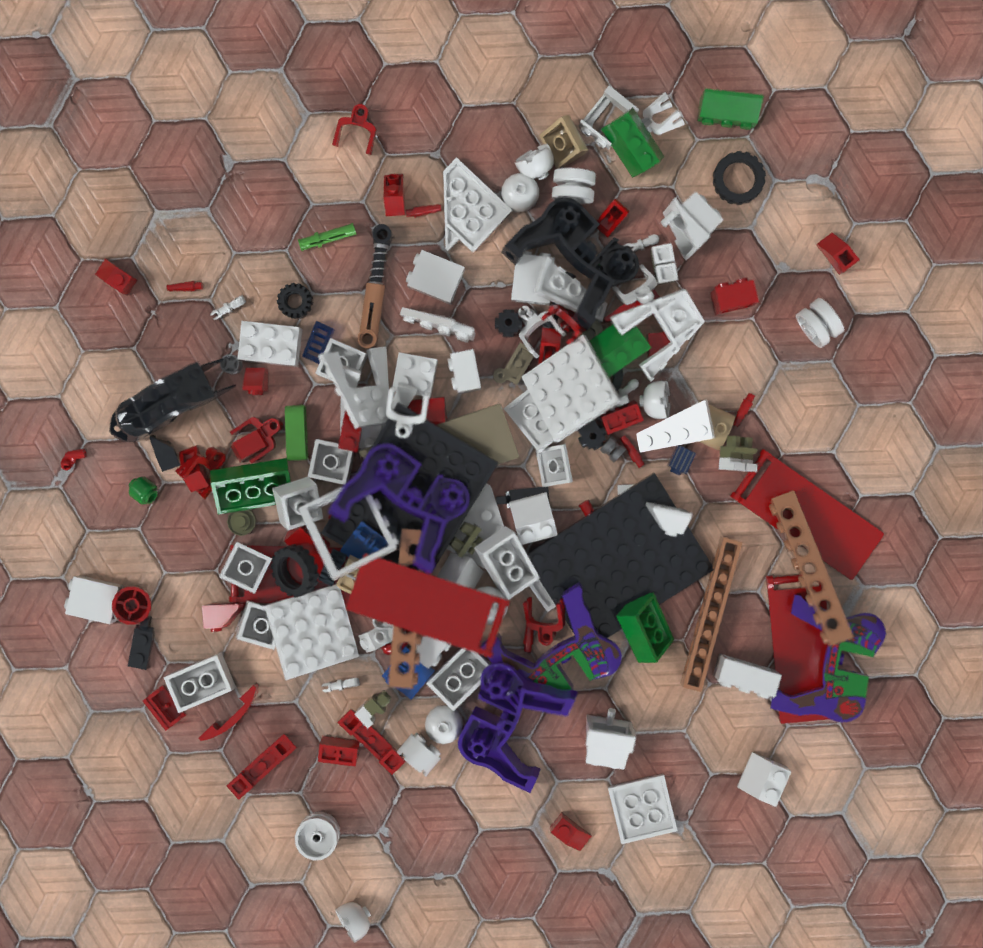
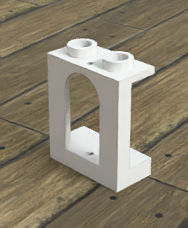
[579,86,639,150]

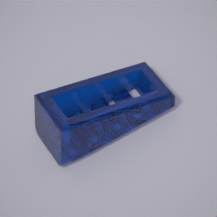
[302,321,335,364]

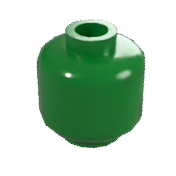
[128,476,158,505]

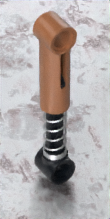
[358,224,393,350]

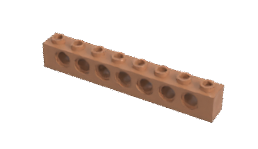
[769,491,853,646]
[388,529,424,688]
[680,536,743,692]

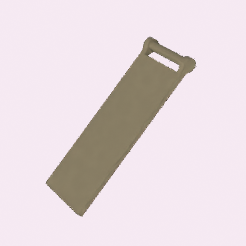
[359,404,519,464]

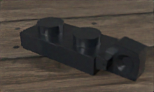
[496,487,550,508]
[128,616,155,670]

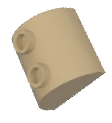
[539,115,588,169]
[697,400,735,450]

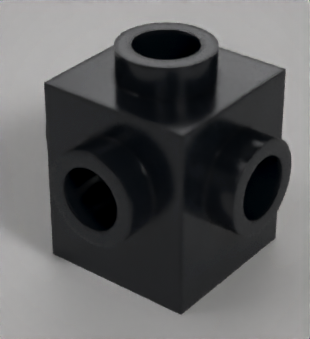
[495,309,522,338]
[577,420,607,451]

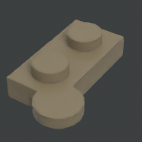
[493,342,534,385]

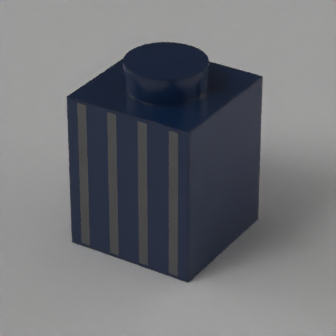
[667,445,696,476]

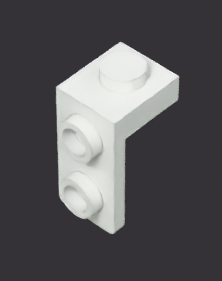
[359,628,406,653]

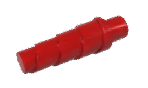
[406,204,441,218]
[166,281,203,292]
[733,393,755,427]
[620,435,645,468]
[523,616,534,652]

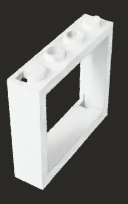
[298,487,398,581]

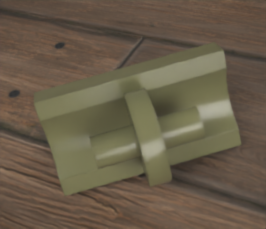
[449,521,483,558]

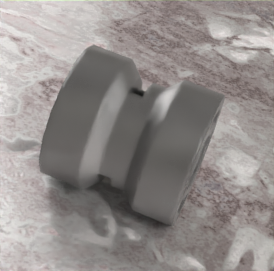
[220,354,243,375]
[600,436,626,463]

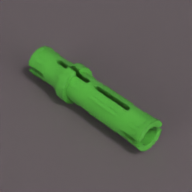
[298,223,357,251]

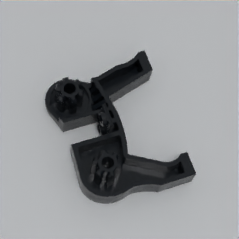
[501,198,639,331]

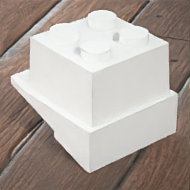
[661,192,723,260]
[586,708,636,769]

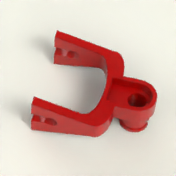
[332,104,377,156]
[541,304,585,345]
[230,417,283,464]
[175,447,226,499]
[523,597,565,646]

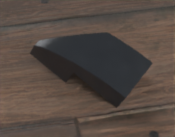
[149,435,180,472]

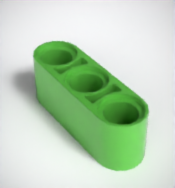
[285,405,308,461]

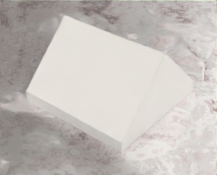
[536,444,573,487]
[437,553,484,589]

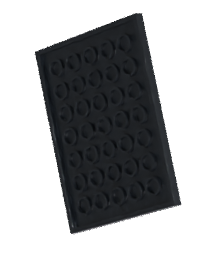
[321,402,499,575]
[527,472,714,638]

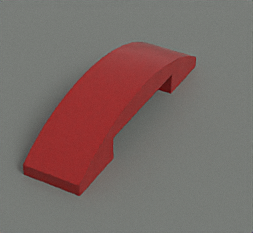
[198,682,259,741]
[337,709,406,775]
[226,733,297,800]

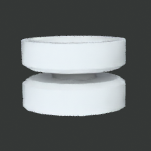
[552,168,596,204]
[796,298,844,348]
[295,812,340,860]

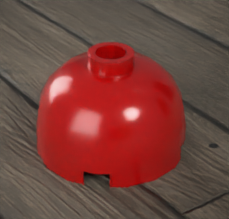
[112,586,152,625]

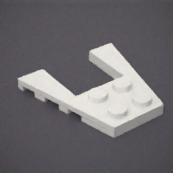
[610,289,705,381]
[318,347,389,428]
[340,366,417,449]

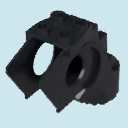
[109,358,236,442]

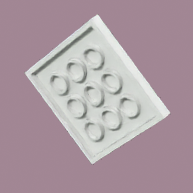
[522,335,621,442]
[264,583,359,680]

